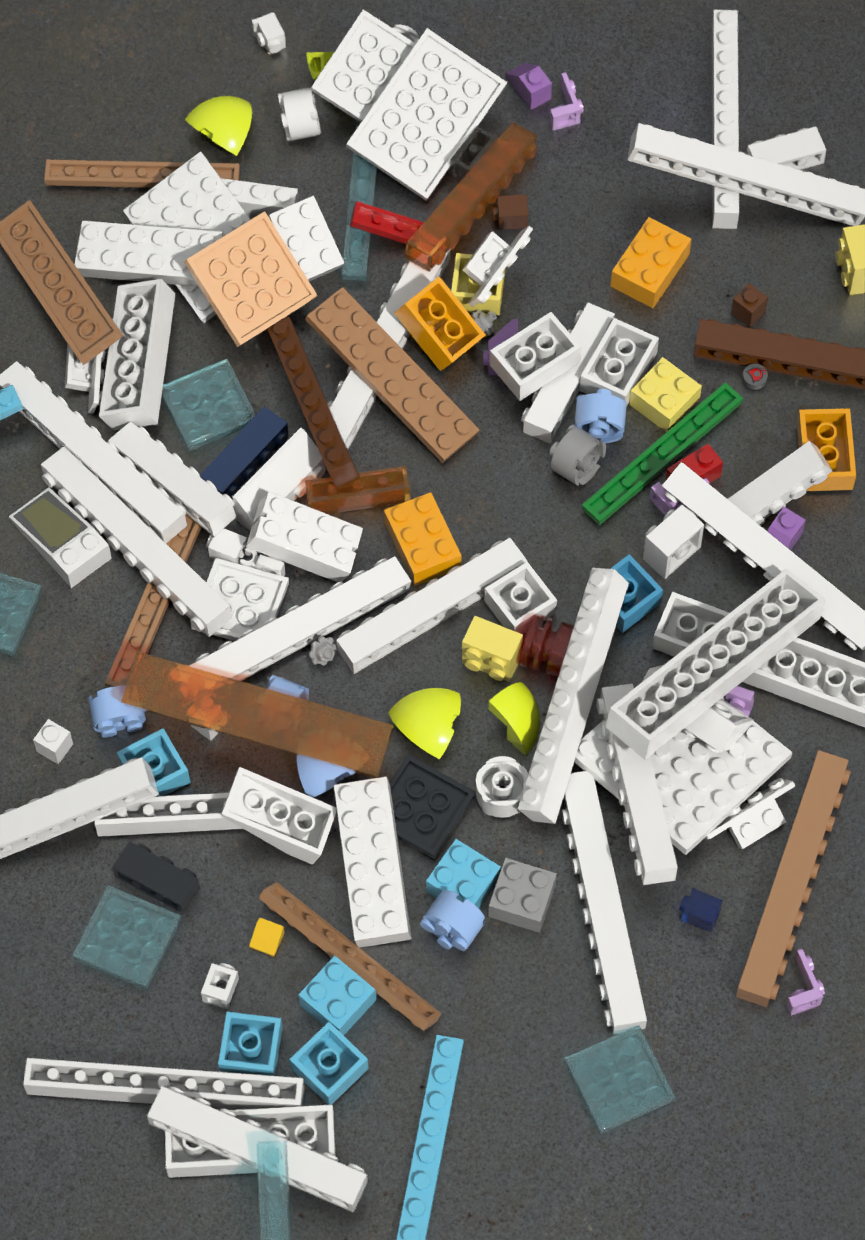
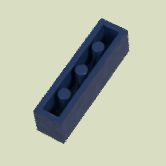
[200,406,289,499]

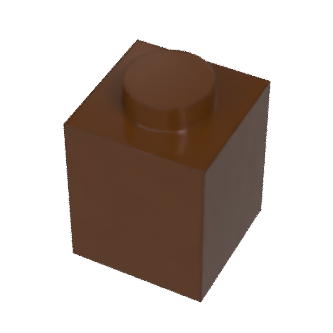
[493,194,528,230]
[731,283,768,328]

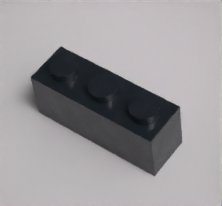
[112,841,200,914]

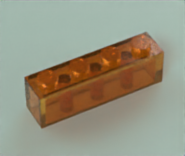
[305,466,410,514]

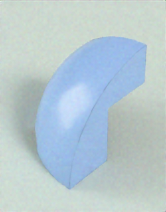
[297,729,371,798]

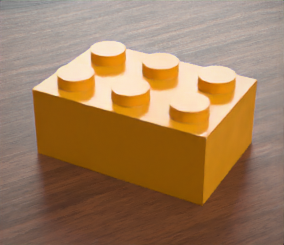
[611,217,691,308]
[394,277,486,372]
[797,408,856,491]
[384,492,461,587]

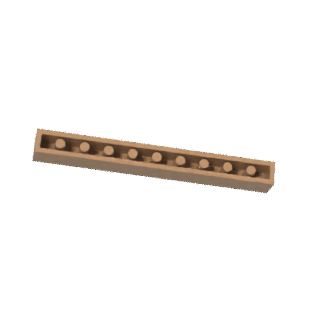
[736,750,851,1007]

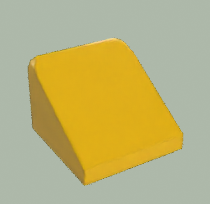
[249,918,285,957]

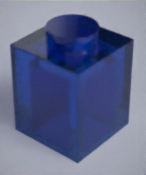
[679,888,723,933]

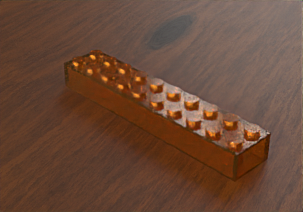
[121,651,394,778]

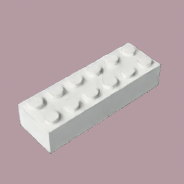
[75,221,225,286]
[99,279,175,430]
[334,777,412,948]
[165,1105,335,1178]

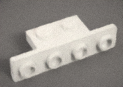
[462,226,533,307]
[65,344,106,414]
[704,778,795,849]

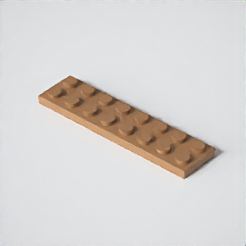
[0,200,124,365]
[305,287,479,463]

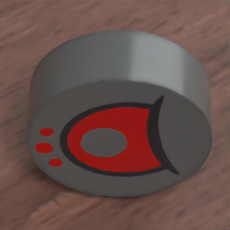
[742,364,768,390]

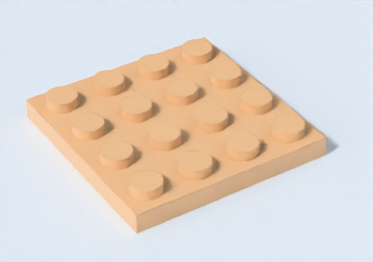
[183,211,318,347]

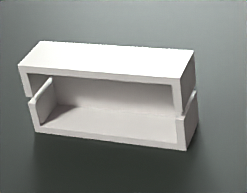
[246,491,363,582]

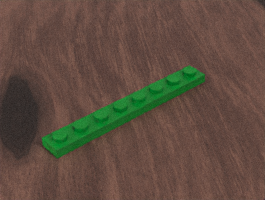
[582,382,743,526]

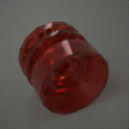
[520,614,574,677]

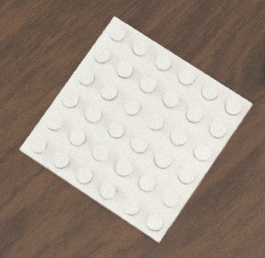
[574,697,793,855]

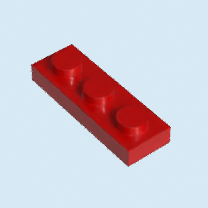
[350,201,426,246]

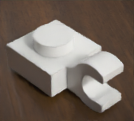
[240,548,285,576]

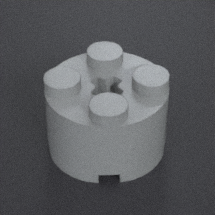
[550,425,606,486]

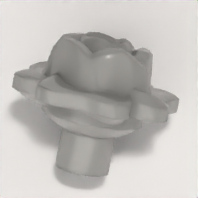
[472,309,497,336]
[309,636,337,666]

